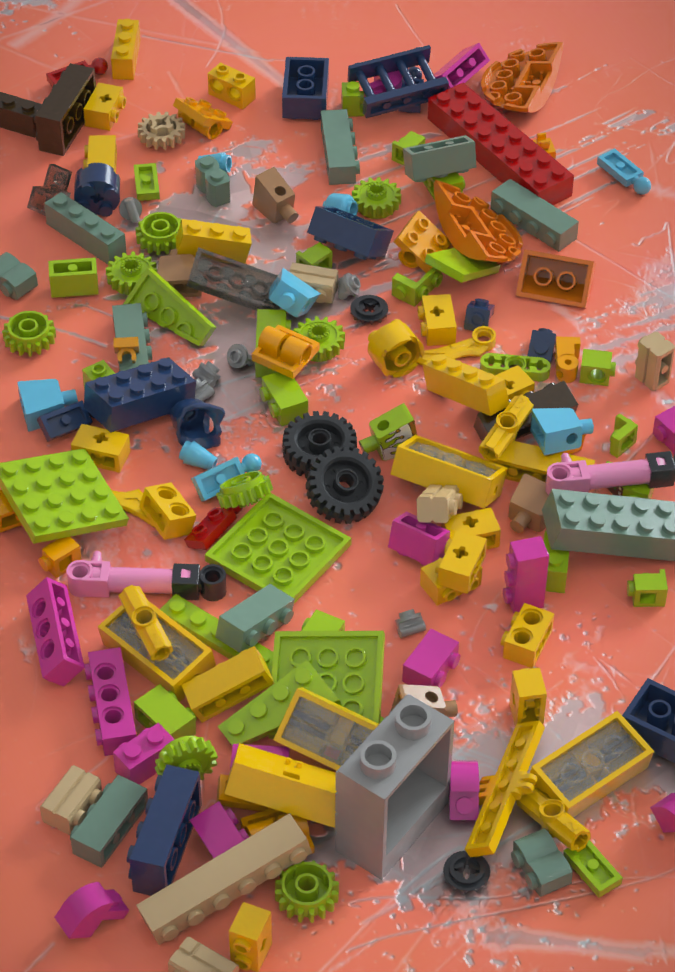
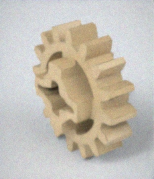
[137,111,186,150]

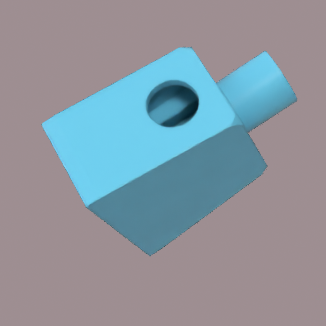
[268,268,321,317]
[17,379,78,432]
[530,408,594,455]

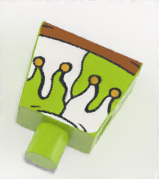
[359,403,417,461]

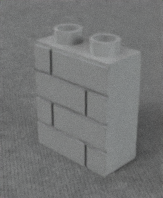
[335,694,454,880]

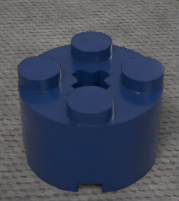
[74,163,120,217]

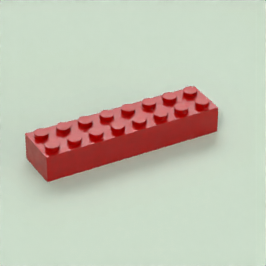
[427,82,574,205]

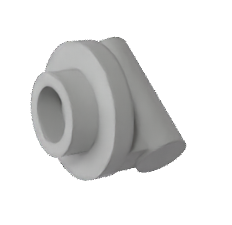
[119,197,142,223]
[338,273,361,300]
[227,344,255,368]
[192,361,221,388]
[195,378,215,401]
[395,609,426,638]

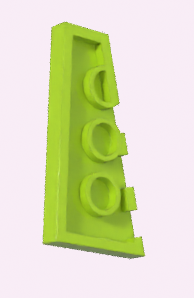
[123,268,217,346]
[218,660,341,747]

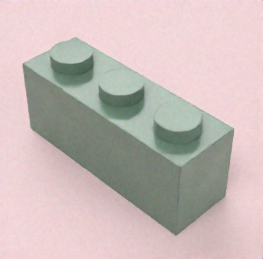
[403,135,477,182]
[215,584,295,653]
[70,775,148,868]

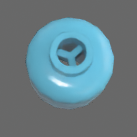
[322,193,358,215]

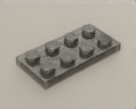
[186,247,280,311]

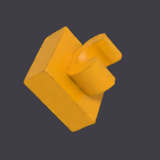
[533,132,556,159]
[113,337,139,364]

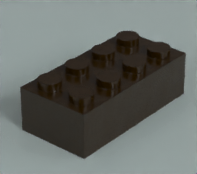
[34,63,96,156]

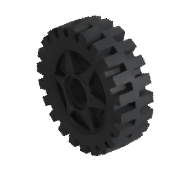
[282,411,357,478]
[306,446,384,524]

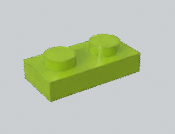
[134,163,160,201]
[563,840,623,898]

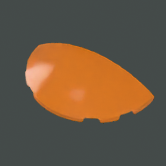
[481,42,563,113]
[434,180,523,262]

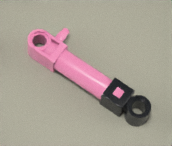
[545,451,675,495]
[66,551,227,601]

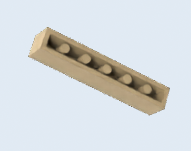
[136,813,312,945]

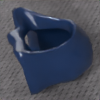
[170,398,225,449]

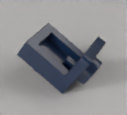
[464,298,495,331]
[527,328,557,364]

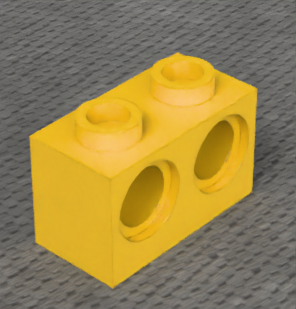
[207,62,256,110]
[139,483,197,540]
[500,603,554,668]

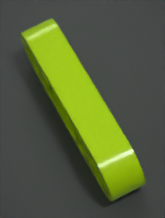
[480,353,551,382]

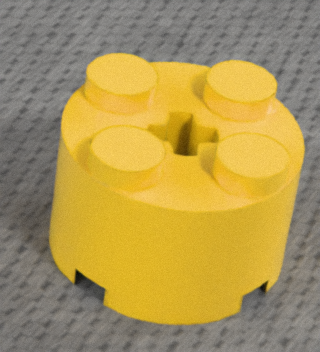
[368,319,424,378]

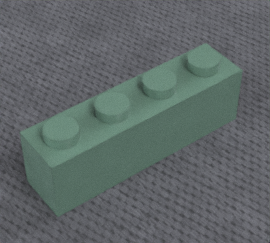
[321,109,360,185]
[490,179,579,252]
[44,192,127,264]
[112,303,153,371]

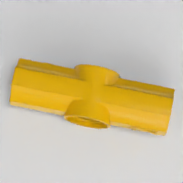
[478,395,534,462]
[118,585,174,662]
[516,787,591,852]

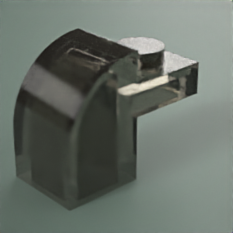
[27,164,72,216]

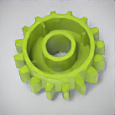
[352,177,402,219]
[135,212,181,255]
[106,251,157,295]
[2,311,56,357]
[293,316,345,362]
[216,471,273,509]
[155,736,218,780]
[275,860,339,923]

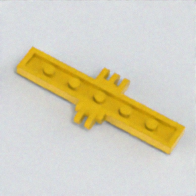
[464,720,545,857]

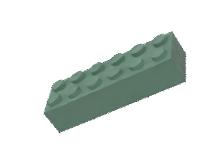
[542,489,675,561]

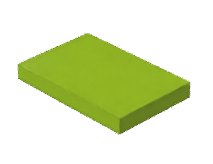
[424,248,501,283]

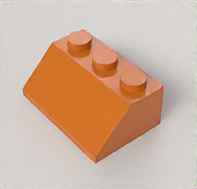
[515,249,596,308]

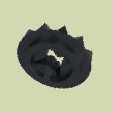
[350,295,388,325]
[443,851,490,894]

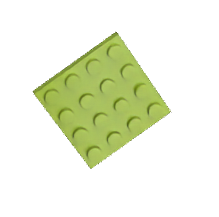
[0,449,129,544]
[205,493,352,604]
[268,631,385,739]

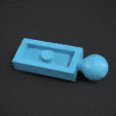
[597,148,651,195]
[191,453,262,501]

